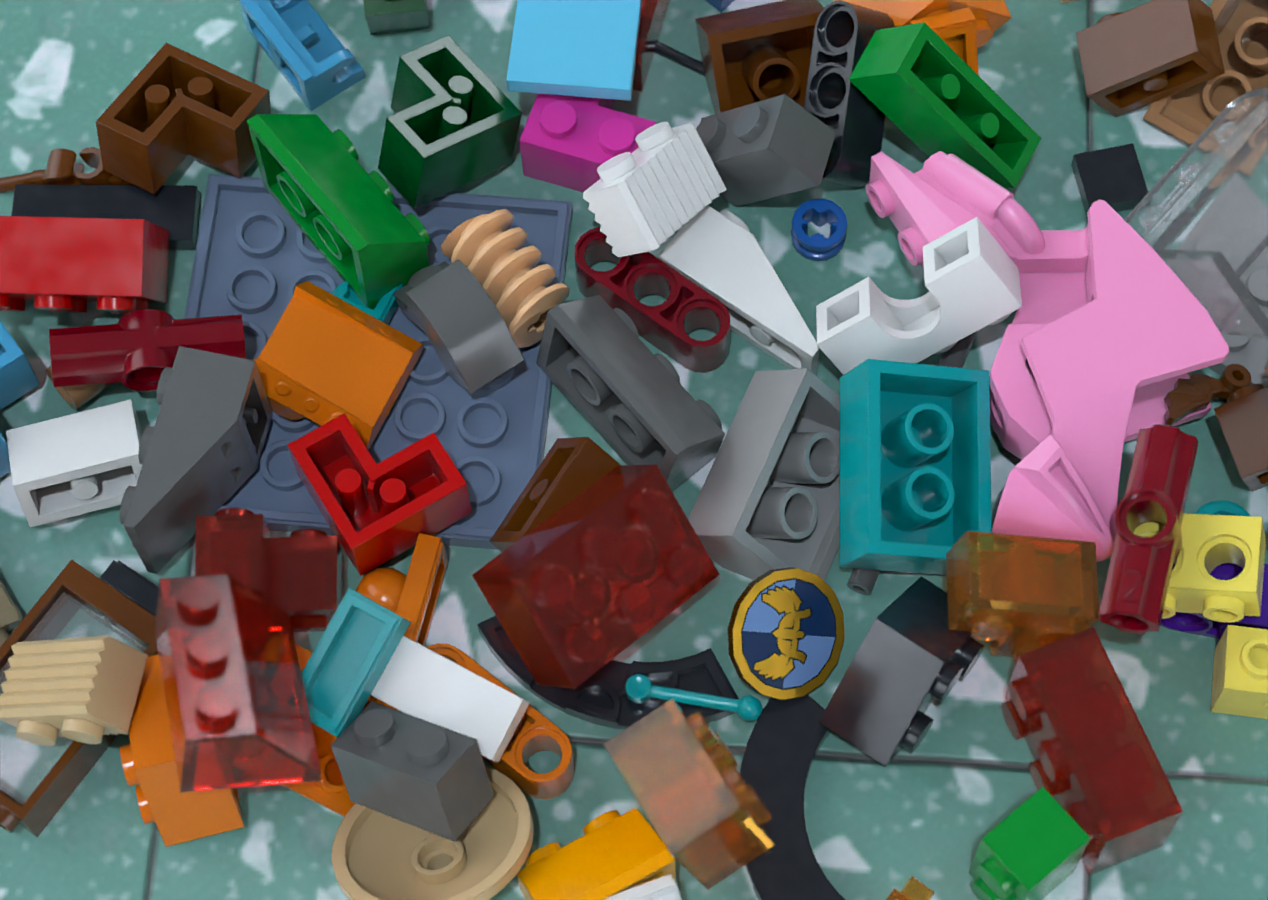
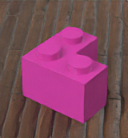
[519,94,656,193]

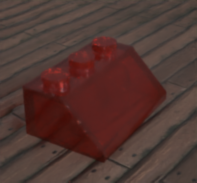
[155,574,321,792]

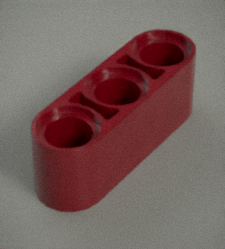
[574,227,730,373]

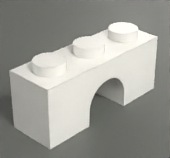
[816,217,1022,375]

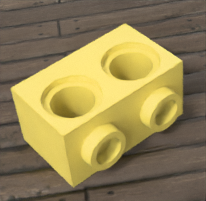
[1133,513,1266,623]

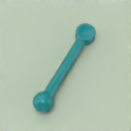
[626,674,762,721]

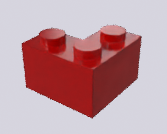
[288,413,472,576]

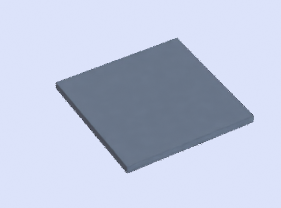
[184,174,573,550]

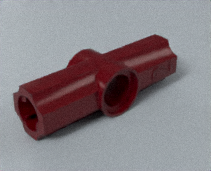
[49,309,246,392]
[1099,424,1198,635]

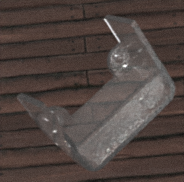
[1124,88,1268,338]

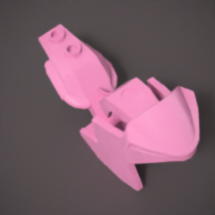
[866,151,1229,562]

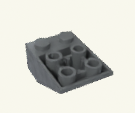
[120,346,273,574]

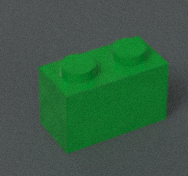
[969,786,1091,900]

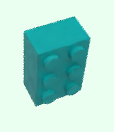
[839,359,992,576]

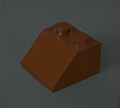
[695,0,824,114]

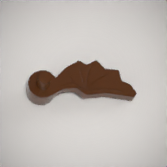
[1164,364,1251,426]

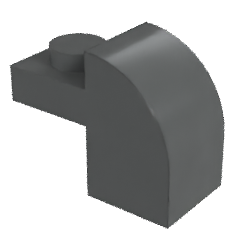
[393,259,524,394]

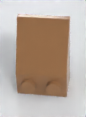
[1143,0,1268,178]

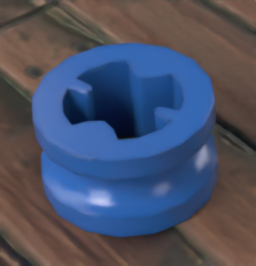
[791,198,847,261]

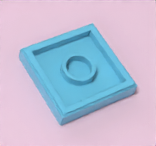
[506,0,642,101]

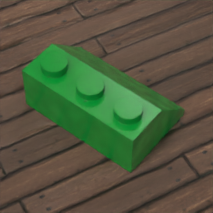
[247,114,431,310]

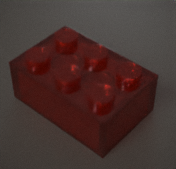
[472,464,720,689]
[1002,627,1183,876]

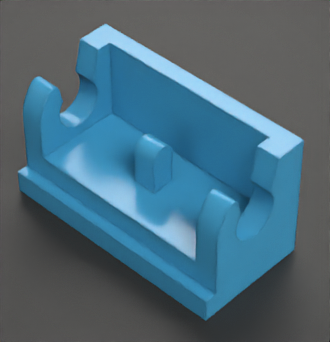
[239,0,365,111]

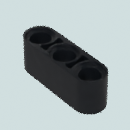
[804,0,895,187]

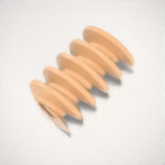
[441,209,570,348]

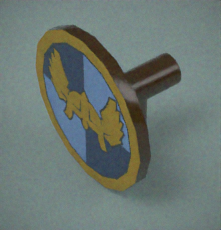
[727,567,845,700]

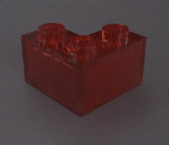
[194,508,345,635]

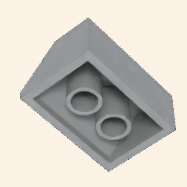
[681,368,840,581]

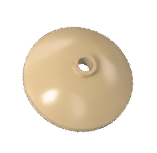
[332,766,534,900]

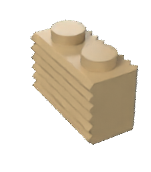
[0,636,148,746]

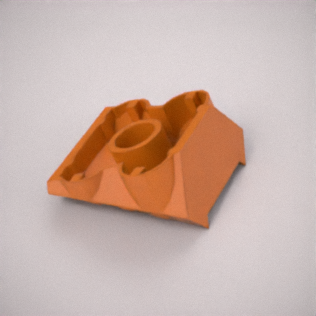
[253,281,423,450]

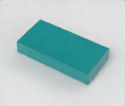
[283,588,411,737]

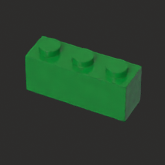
[848,22,1041,189]

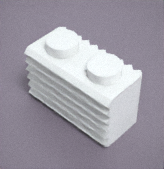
[583,121,727,257]

